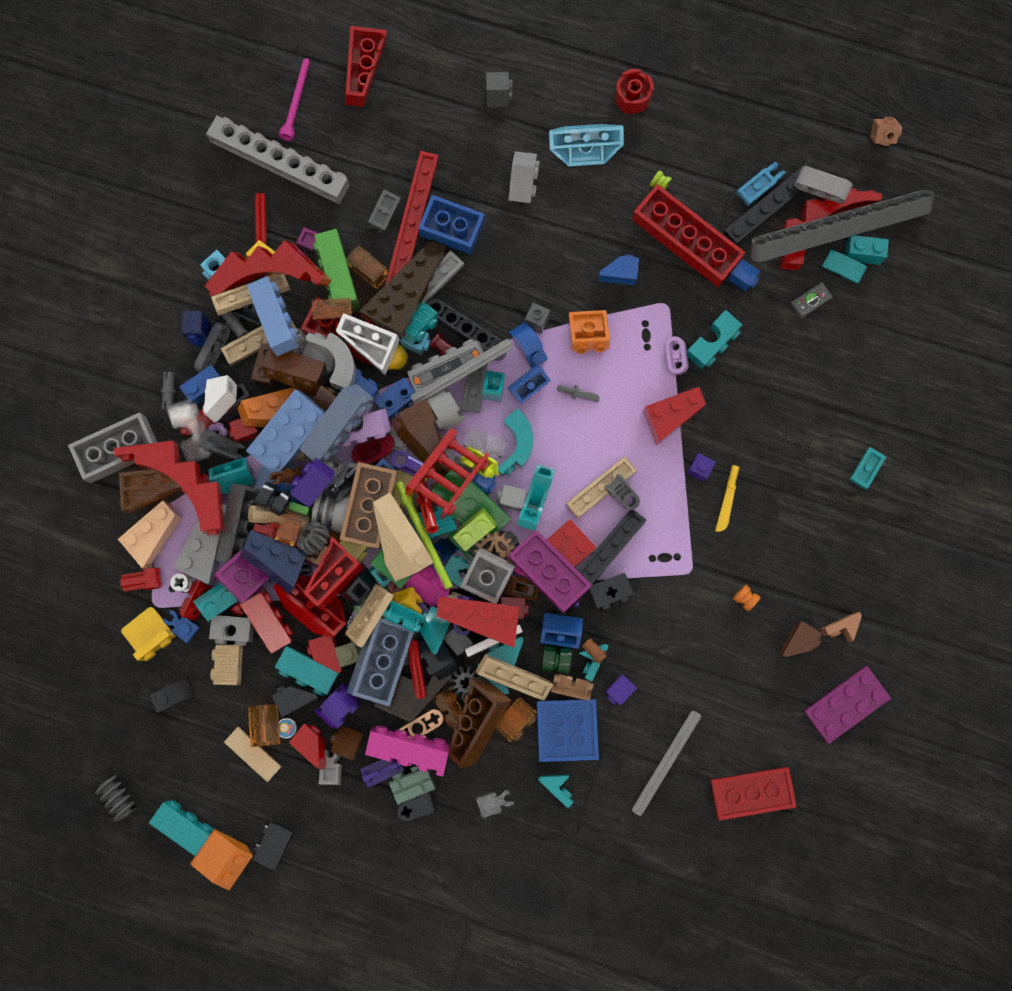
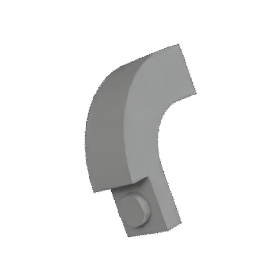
[305,333,356,390]

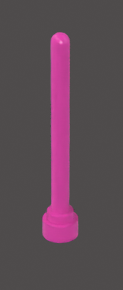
[279,59,310,141]

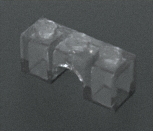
[167,399,211,462]

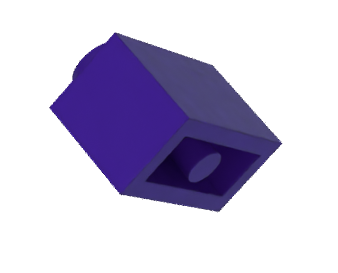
[290,458,335,507]

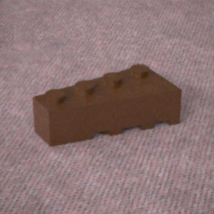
[448,677,511,768]

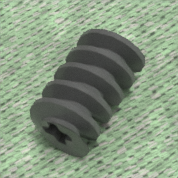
[95,775,138,822]

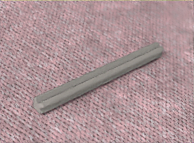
[411,339,513,404]
[632,711,701,816]

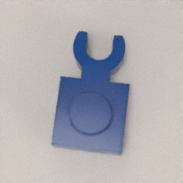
[163,611,201,643]

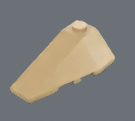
[372,492,433,581]

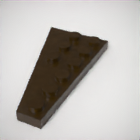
[359,239,447,339]

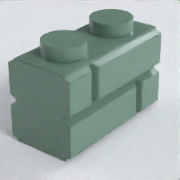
[389,766,436,805]

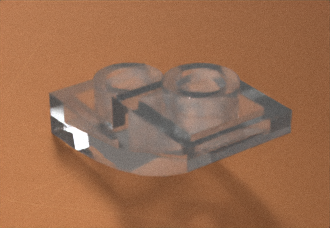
[464,429,508,458]

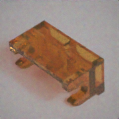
[248,704,280,747]

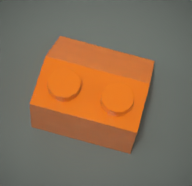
[190,829,253,890]

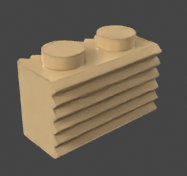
[211,645,243,685]

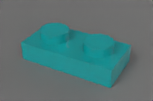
[849,447,886,490]

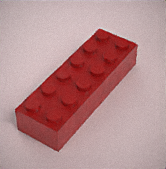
[632,184,746,288]

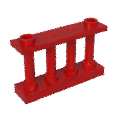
[405,428,490,520]

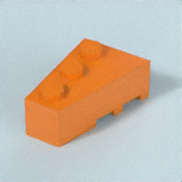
[237,388,297,427]

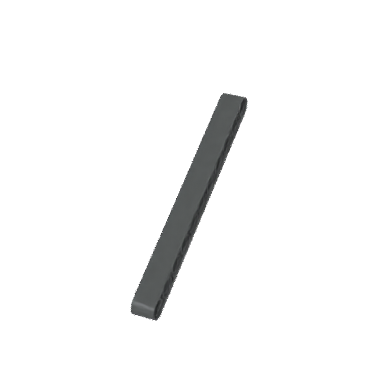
[751,190,934,262]

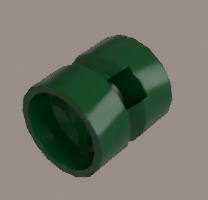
[541,645,572,674]

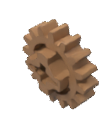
[474,531,516,564]

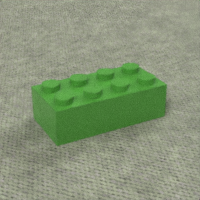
[313,229,361,316]

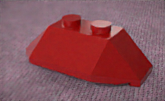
[273,575,346,638]

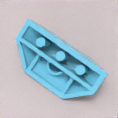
[549,124,624,166]

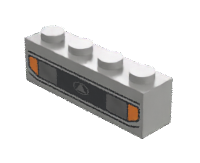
[407,339,484,392]

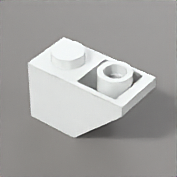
[203,375,237,422]

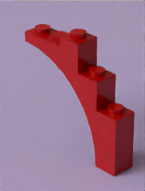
[780,189,882,270]

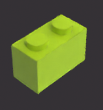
[453,508,496,551]

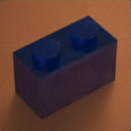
[181,311,211,347]

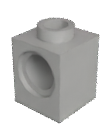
[497,485,527,511]

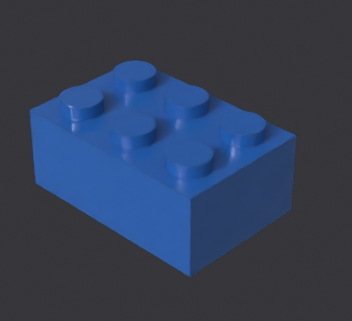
[418,195,485,255]

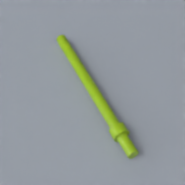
[395,482,453,590]

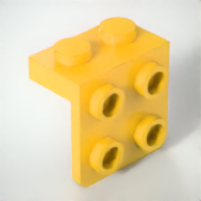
[121,607,175,661]

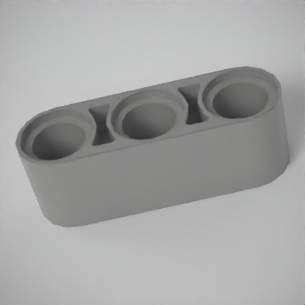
[794,166,853,204]

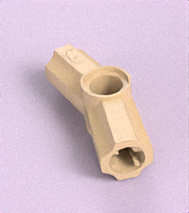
[248,506,310,531]

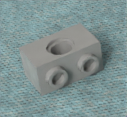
[209,616,254,646]

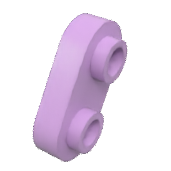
[666,337,688,375]

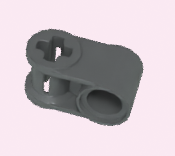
[604,474,640,510]

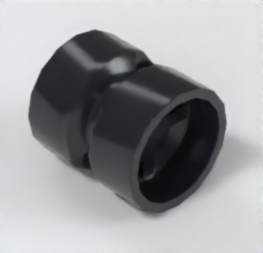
[255,482,292,517]

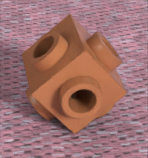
[870,117,902,146]

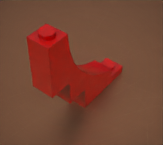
[205,240,332,297]
[114,441,225,536]

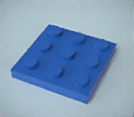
[537,699,599,762]

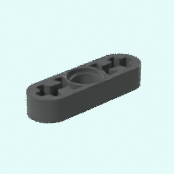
[195,322,230,373]

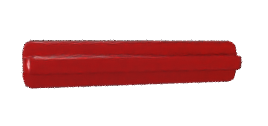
[255,193,266,245]
[408,640,427,699]

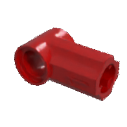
[120,568,162,592]

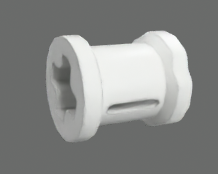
[170,574,193,592]

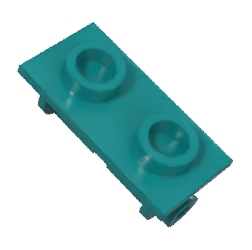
[382,600,425,633]

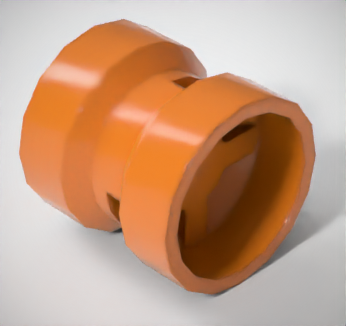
[733,584,761,612]

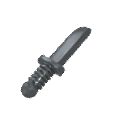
[557,385,599,402]

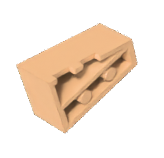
[118,501,182,569]

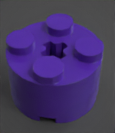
[315,683,360,729]

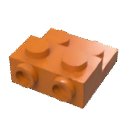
[569,310,610,354]

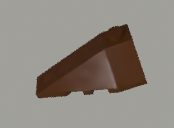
[390,399,451,477]

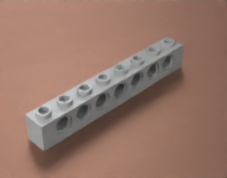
[206,115,350,204]

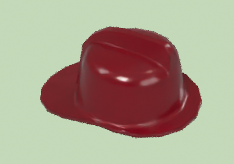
[351,434,395,466]

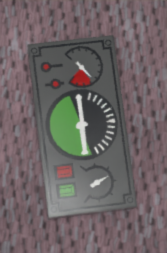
[791,283,833,319]

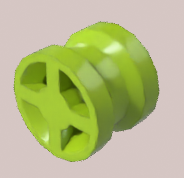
[649,170,672,190]

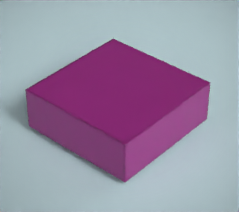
[296,227,319,252]

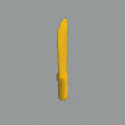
[716,465,739,532]

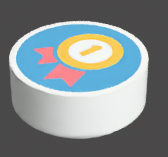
[276,718,297,738]

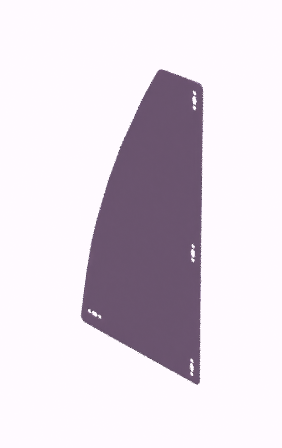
[152,303,693,608]

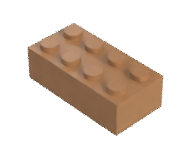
[340,462,399,549]

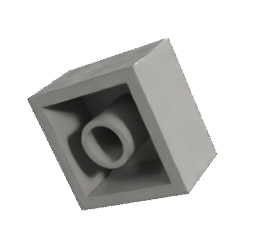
[460,548,516,604]

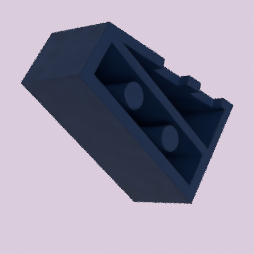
[240,530,306,594]

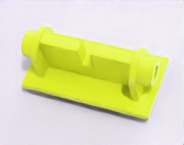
[460,446,499,478]

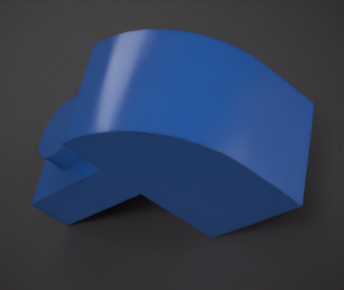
[509,322,548,368]

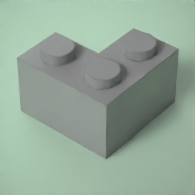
[509,151,540,203]

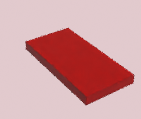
[710,767,796,821]

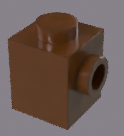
[330,725,363,761]

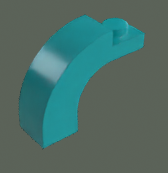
[498,408,533,477]
[517,464,556,531]

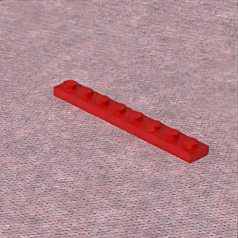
[385,151,439,285]

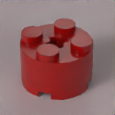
[615,69,654,114]

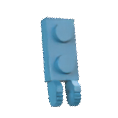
[736,162,786,206]

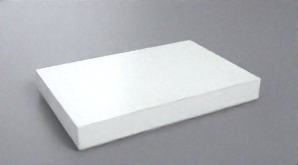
[465,625,523,657]

